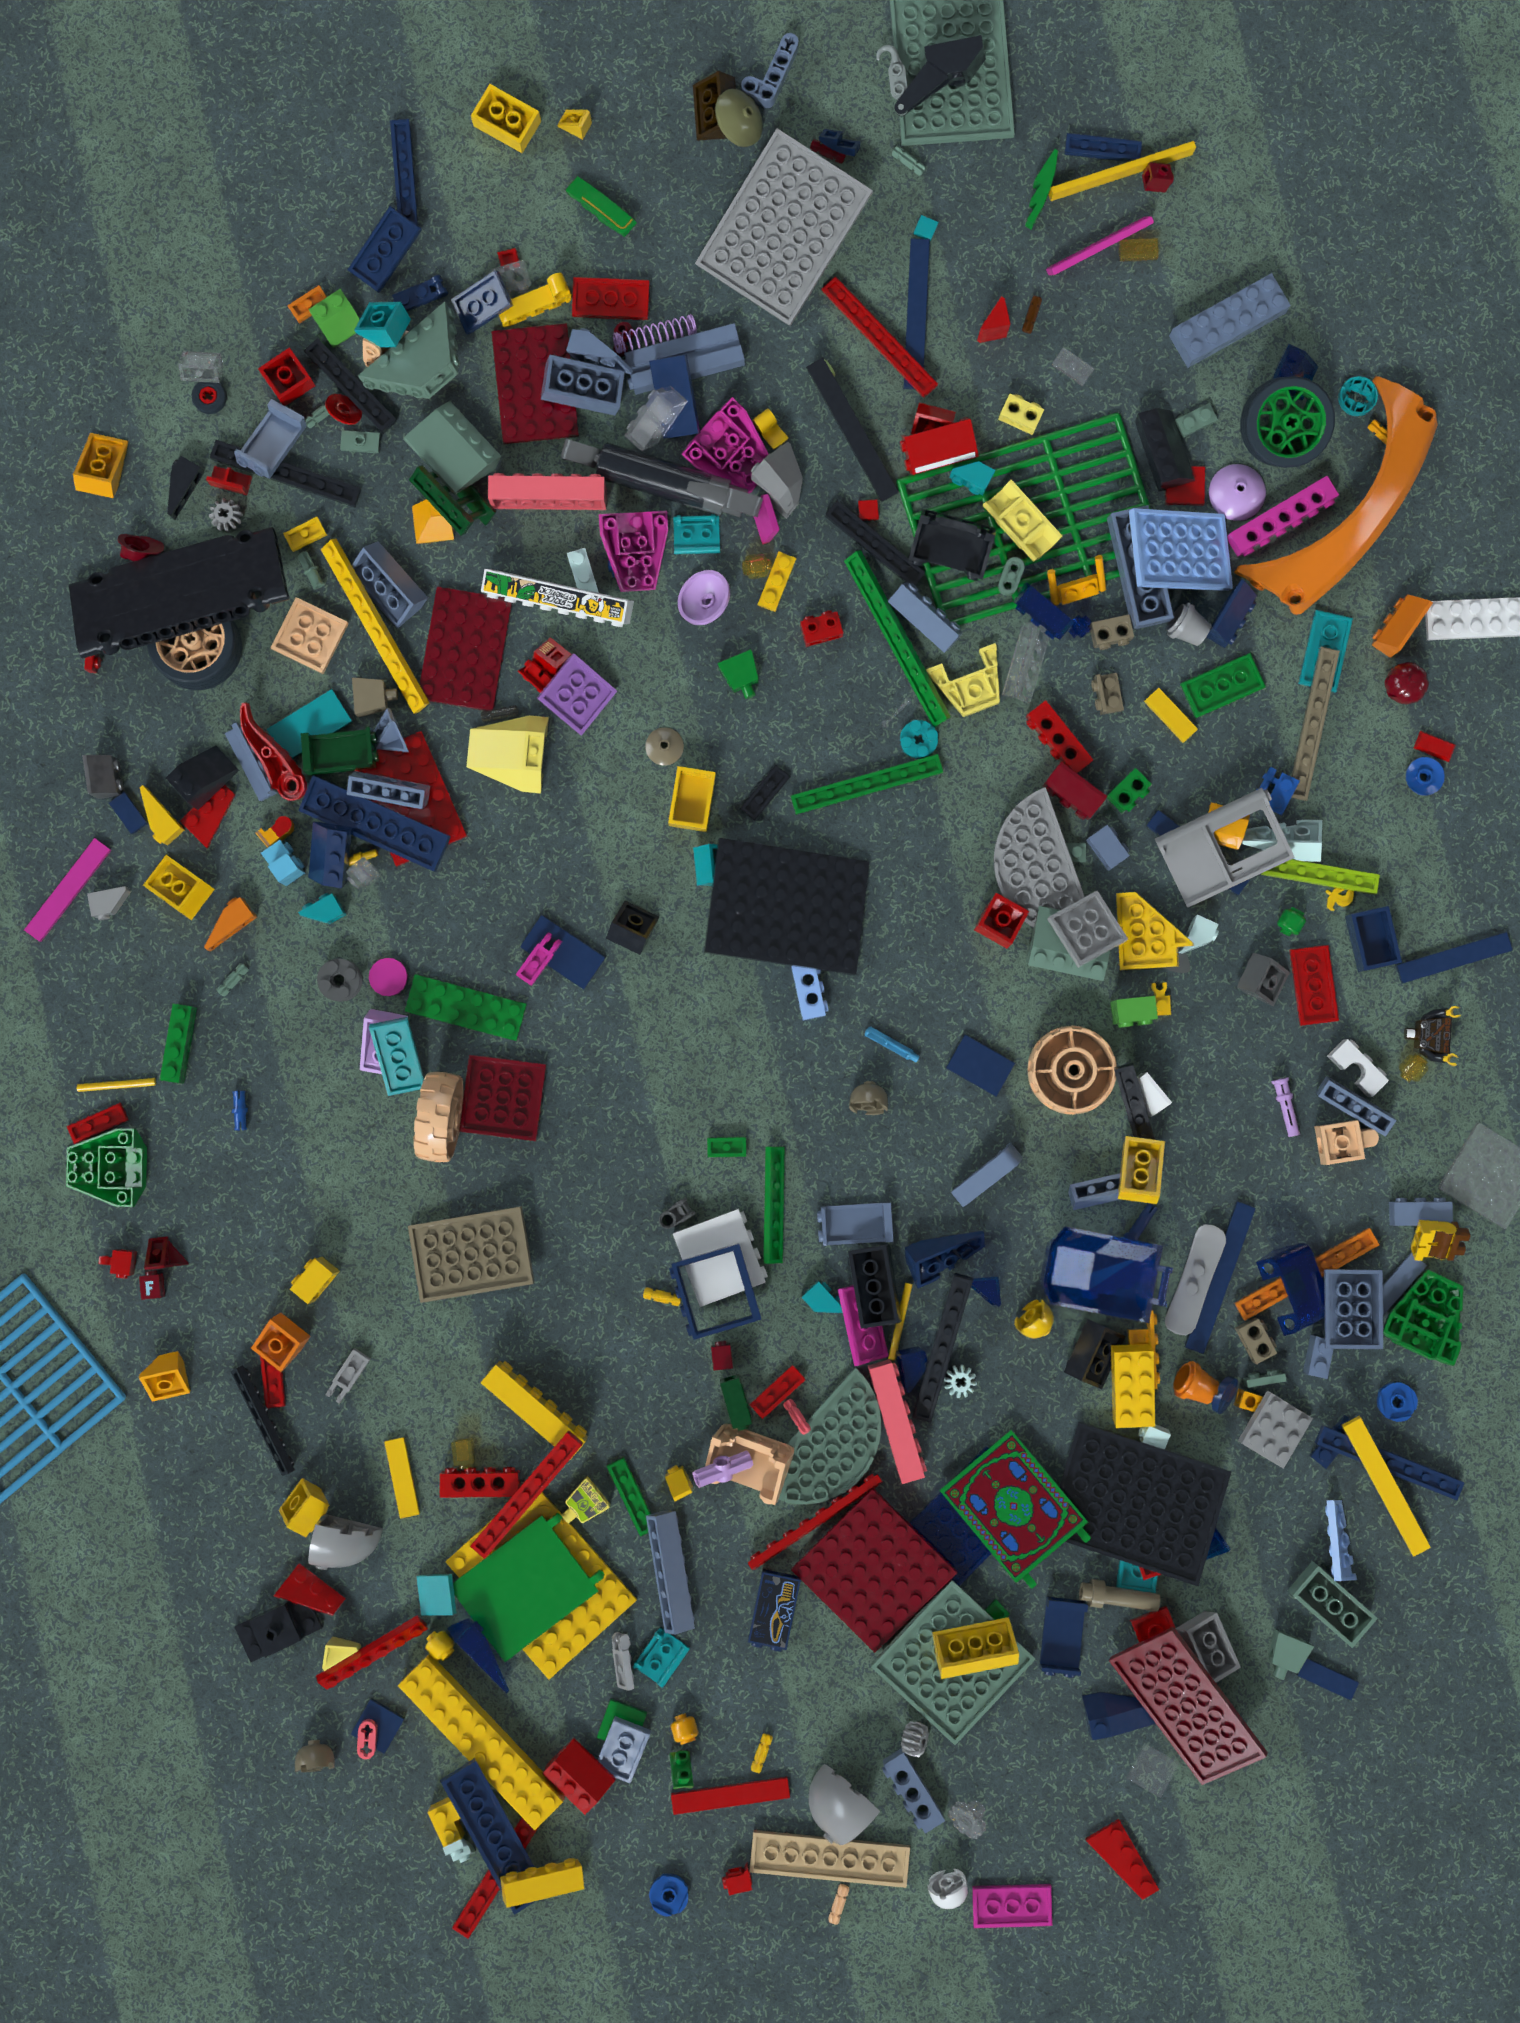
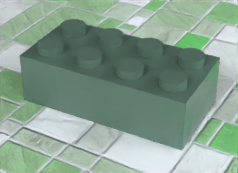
[1287,1561,1378,1648]

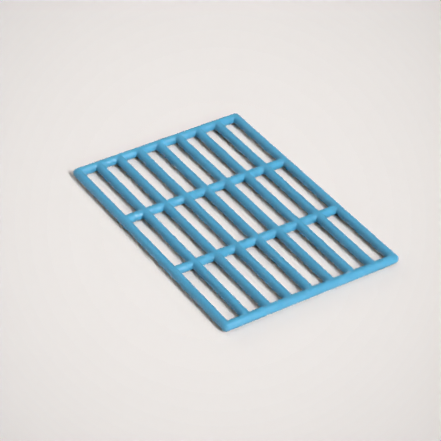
[0,1274,126,1504]

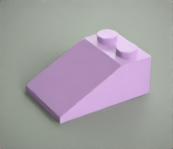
[360,1009,408,1074]

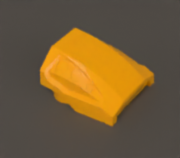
[1208,802,1250,850]

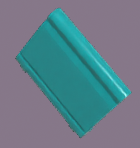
[673,514,720,554]
[633,1627,690,1688]

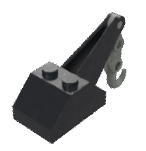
[876,35,986,116]

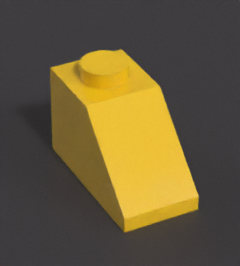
[665,1465,693,1501]

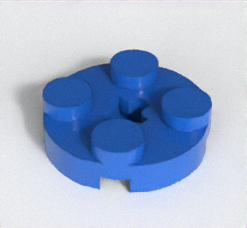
[1377,1382,1418,1422]
[649,1874,689,1916]

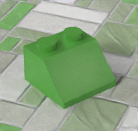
[308,289,360,348]

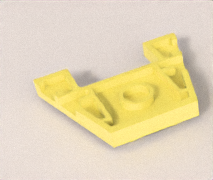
[926,643,1000,717]

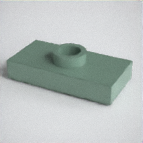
[340,430,381,453]

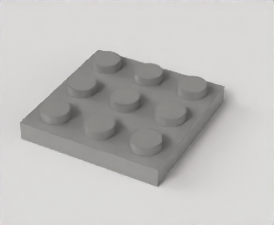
[1047,891,1128,968]
[1238,1391,1313,1469]

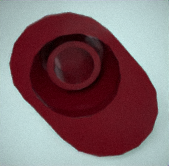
[117,534,165,561]

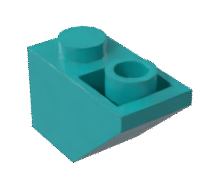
[949,461,996,496]
[298,893,346,924]
[801,1281,843,1313]

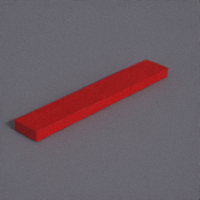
[671,1777,790,1815]

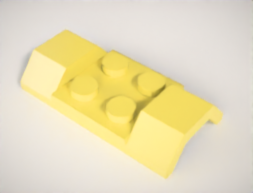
[982,480,1062,562]

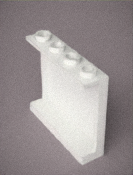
[673,1208,768,1307]

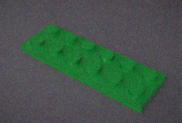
[405,974,527,1041]

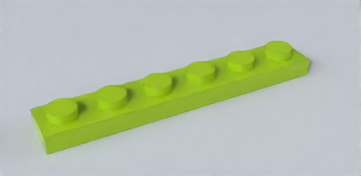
[1261,859,1380,895]

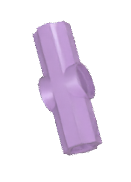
[692,1450,753,1488]

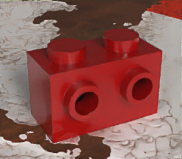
[800,610,843,647]

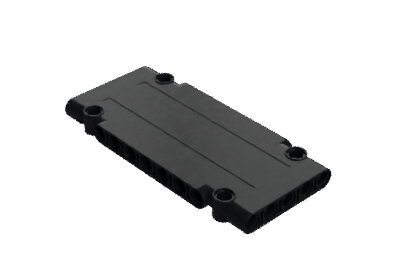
[69,526,289,659]

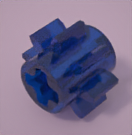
[1068,615,1092,638]

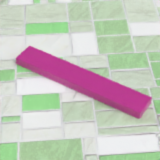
[1046,216,1154,275]
[24,838,111,942]

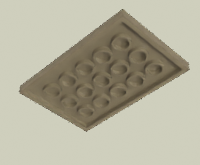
[408,1206,535,1303]

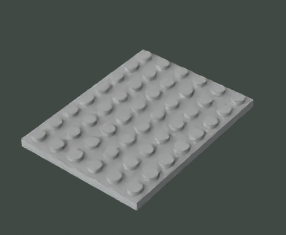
[695,128,873,326]

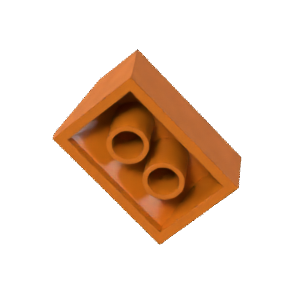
[1372,594,1433,658]

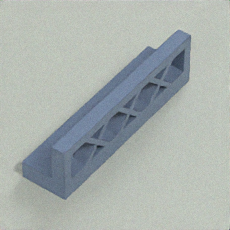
[225,722,278,802]

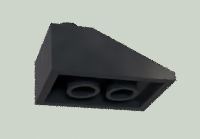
[166,745,240,810]

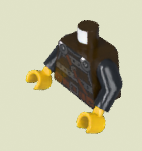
[1404,1006,1461,1066]

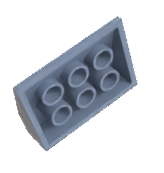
[1324,1269,1383,1349]

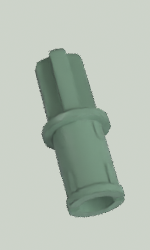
[298,551,324,590]

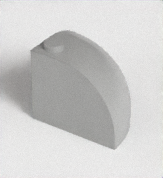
[308,1514,383,1570]
[809,1764,880,1845]

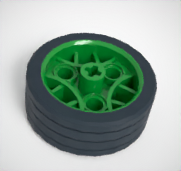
[1240,376,1335,468]

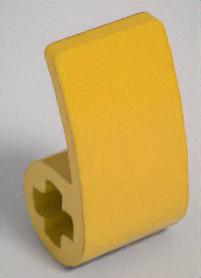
[752,408,788,449]

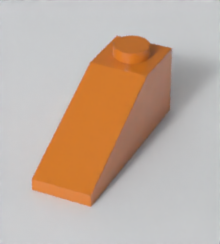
[204,897,257,951]

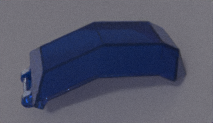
[1040,1226,1173,1323]

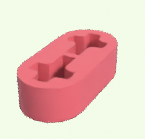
[357,1719,378,1759]

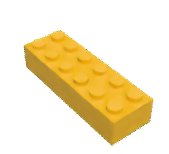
[481,1361,588,1460]

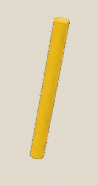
[77,1078,156,1092]
[888,1283,913,1360]

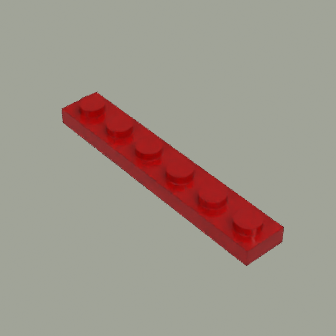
[316,1615,428,1690]

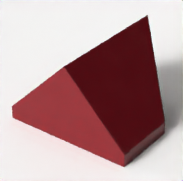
[144,1236,189,1270]

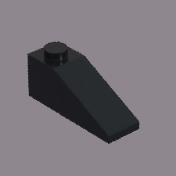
[167,456,205,520]

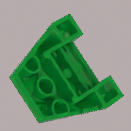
[1383,1270,1463,1366]

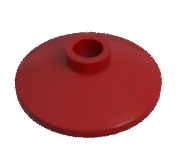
[325,394,362,425]

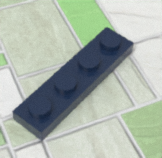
[1064,133,1142,162]

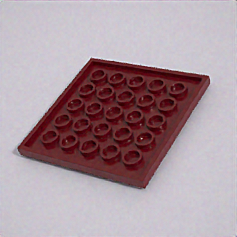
[791,1488,957,1653]

